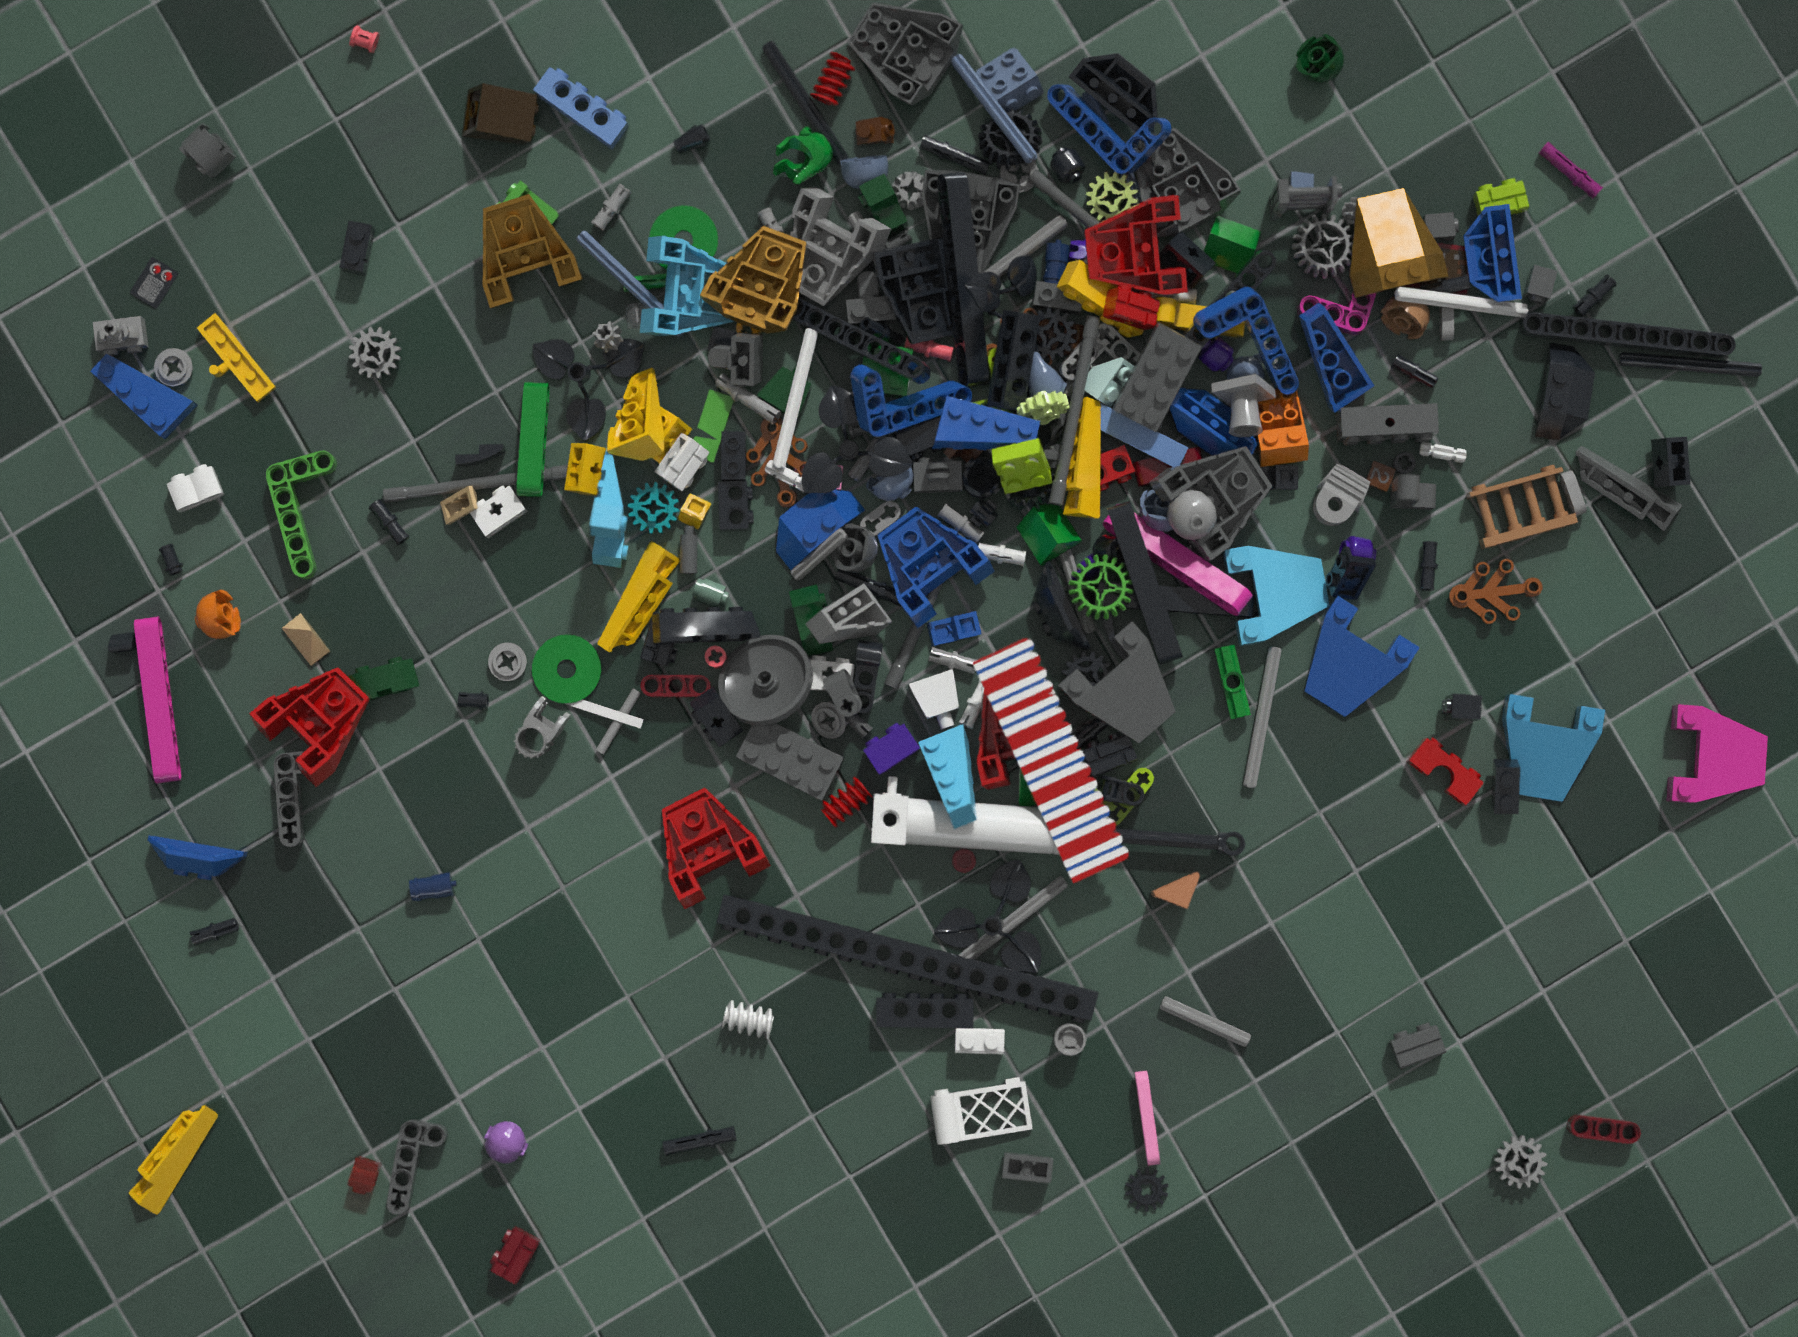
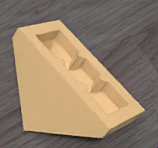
[440,486,478,525]
[282,613,330,666]

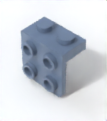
[976,48,1044,112]

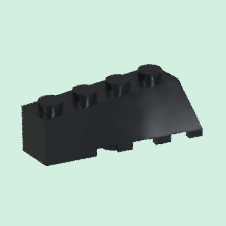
[652,607,760,644]

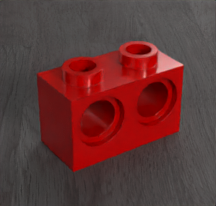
[1100,445,1135,492]

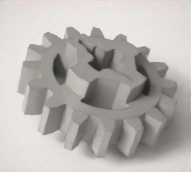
[349,327,402,379]
[1493,1135,1547,1188]

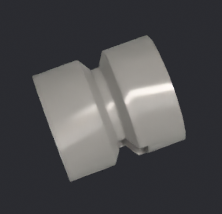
[1053,1023,1086,1056]

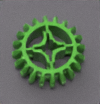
[1069,555,1134,620]

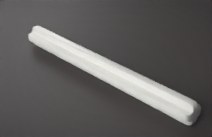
[1394,286,1528,318]
[773,328,818,469]

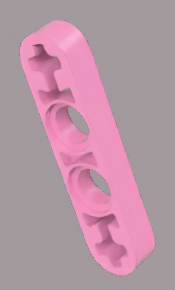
[1135,1070,1160,1166]

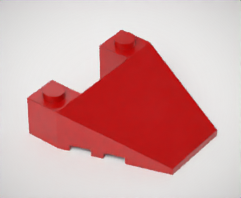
[1084,195,1188,295]
[249,667,370,787]
[977,689,1075,790]
[662,788,771,909]

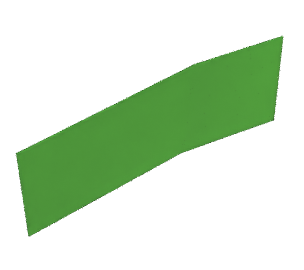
[693,389,733,462]

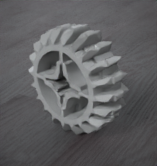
[1292,214,1354,279]

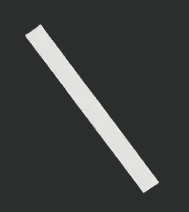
[563,700,644,729]

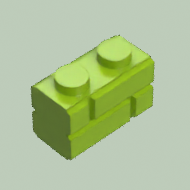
[1473,178,1529,216]

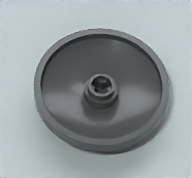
[718,635,813,725]

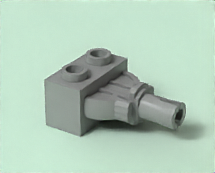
[93,316,148,356]

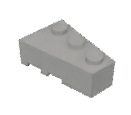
[806,584,892,643]

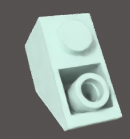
[1085,357,1134,407]

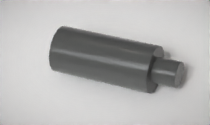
[680,526,698,574]

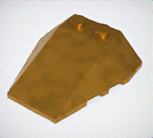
[1349,188,1448,298]
[700,226,807,334]

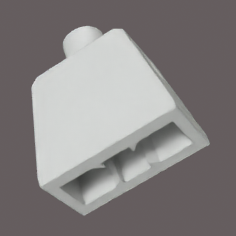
[909,669,959,729]

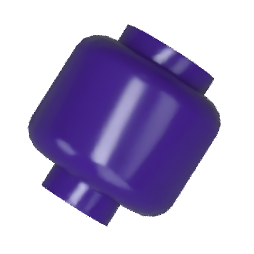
[1198,336,1234,372]
[1339,536,1377,560]

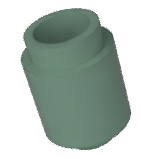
[692,578,729,607]

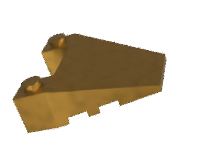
[483,194,583,308]

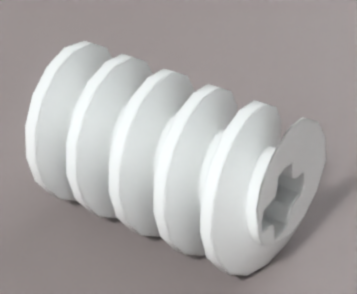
[722,1000,774,1040]

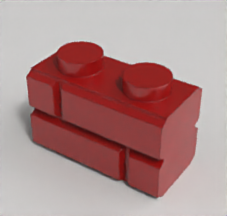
[1103,285,1160,330]

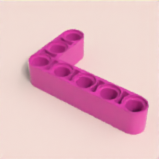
[1297,292,1377,335]

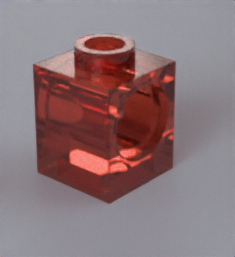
[347,1156,382,1195]

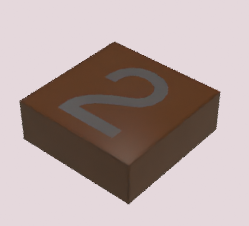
[1366,461,1396,492]

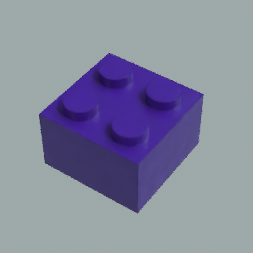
[863,723,920,776]

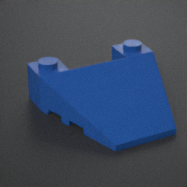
[878,507,995,628]
[1304,596,1420,717]

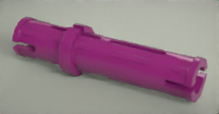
[1538,141,1603,199]

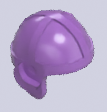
[484,1121,529,1163]

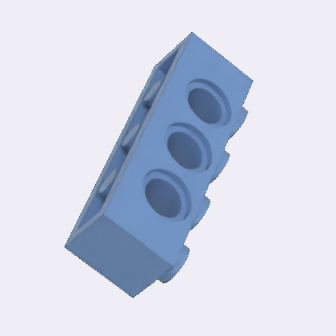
[533,67,629,149]

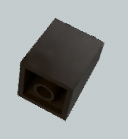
[462,83,539,144]

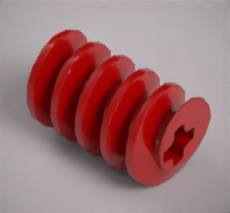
[810,52,855,106]
[821,777,873,828]

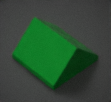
[1203,216,1261,277]
[1016,504,1082,566]

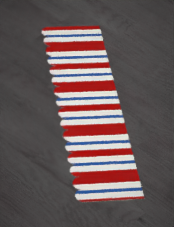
[972,639,1129,883]

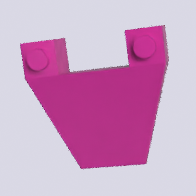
[1666,704,1768,803]

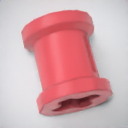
[349,25,379,53]
[704,646,727,669]

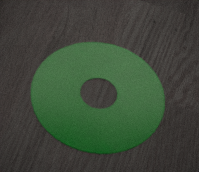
[649,206,718,270]
[532,635,601,703]

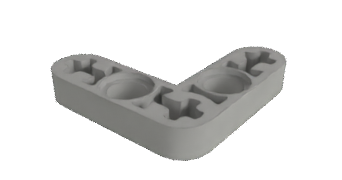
[1059,323,1140,380]

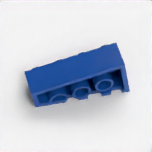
[1299,303,1374,413]
[91,354,198,439]
[932,396,1040,450]

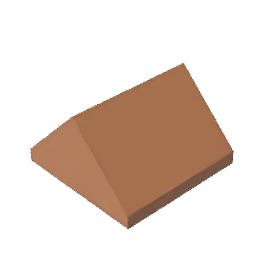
[1150,872,1200,909]

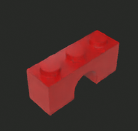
[1406,737,1484,806]

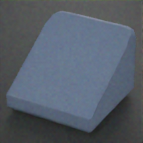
[1289,171,1314,188]

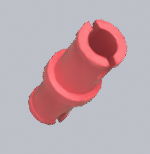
[904,338,954,362]

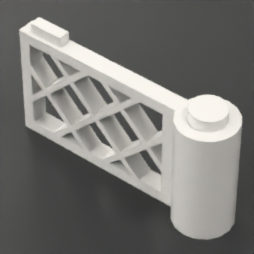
[930,1077,1032,1145]

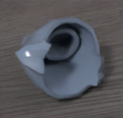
[1026,352,1067,399]
[1226,354,1265,381]

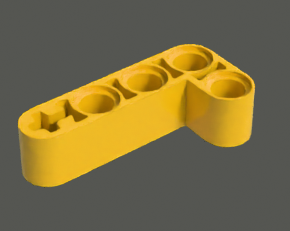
[1155,297,1245,338]

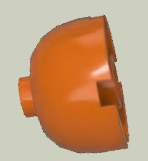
[195,589,241,639]

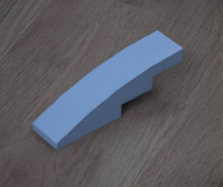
[1101,403,1188,467]

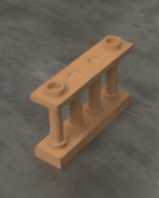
[1466,465,1578,550]

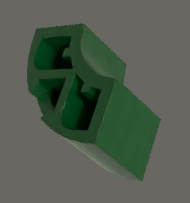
[857,174,909,239]
[789,584,833,657]
[348,656,419,701]

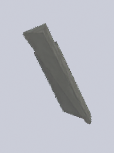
[1575,446,1682,531]

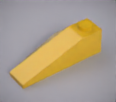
[607,368,664,461]

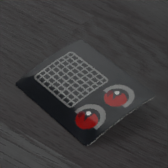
[130,257,178,309]

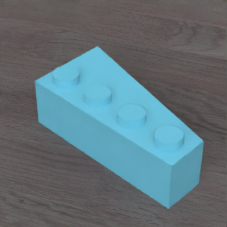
[918,724,977,829]

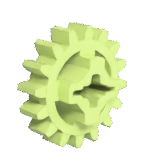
[1086,172,1139,220]
[1016,391,1070,425]

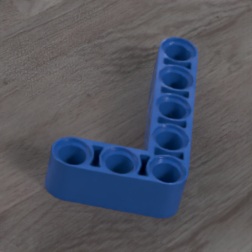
[1047,84,1172,174]
[1193,287,1299,395]
[851,365,972,437]

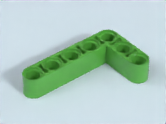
[266,451,337,579]

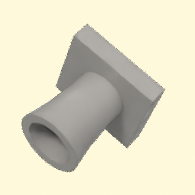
[1211,374,1276,437]

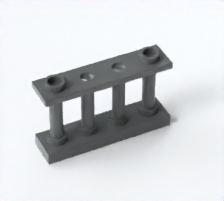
[1269,176,1342,220]

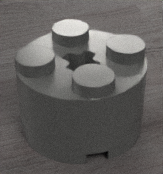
[179,123,236,178]

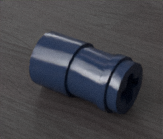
[1043,240,1070,284]
[409,872,457,901]

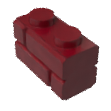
[490,1226,541,1285]

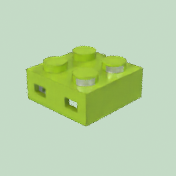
[992,438,1052,494]

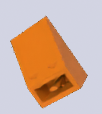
[1255,388,1309,467]

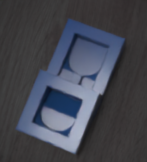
[926,611,982,647]

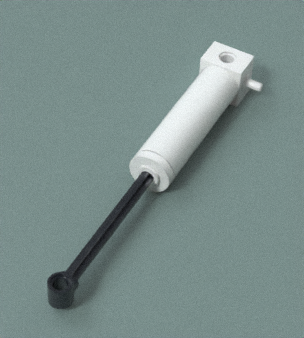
[871,776,1245,856]

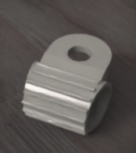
[1313,462,1370,526]
[514,696,571,759]

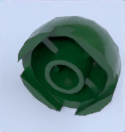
[1295,34,1344,83]

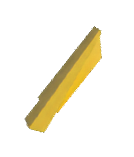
[1063,397,1101,519]
[597,541,680,652]
[128,1105,218,1215]

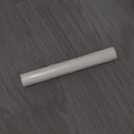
[596,689,641,755]

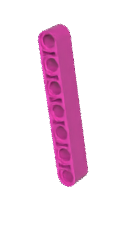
[1102,504,1252,616]
[134,616,181,784]

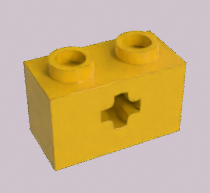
[564,443,606,496]

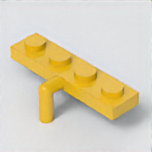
[197,313,277,402]

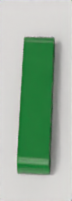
[517,382,550,497]

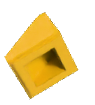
[678,493,712,529]

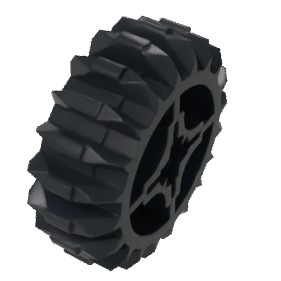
[978,107,1043,171]

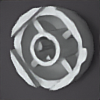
[1167,490,1217,540]

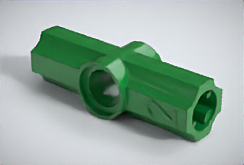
[1214,644,1251,720]

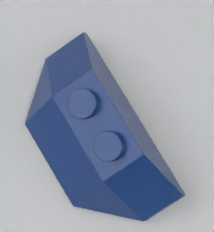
[1463,204,1522,303]
[1170,388,1258,456]
[776,490,865,570]
[148,835,248,880]

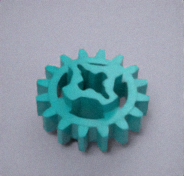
[628,482,680,535]

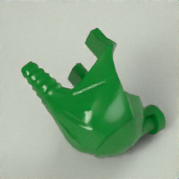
[773,127,833,184]

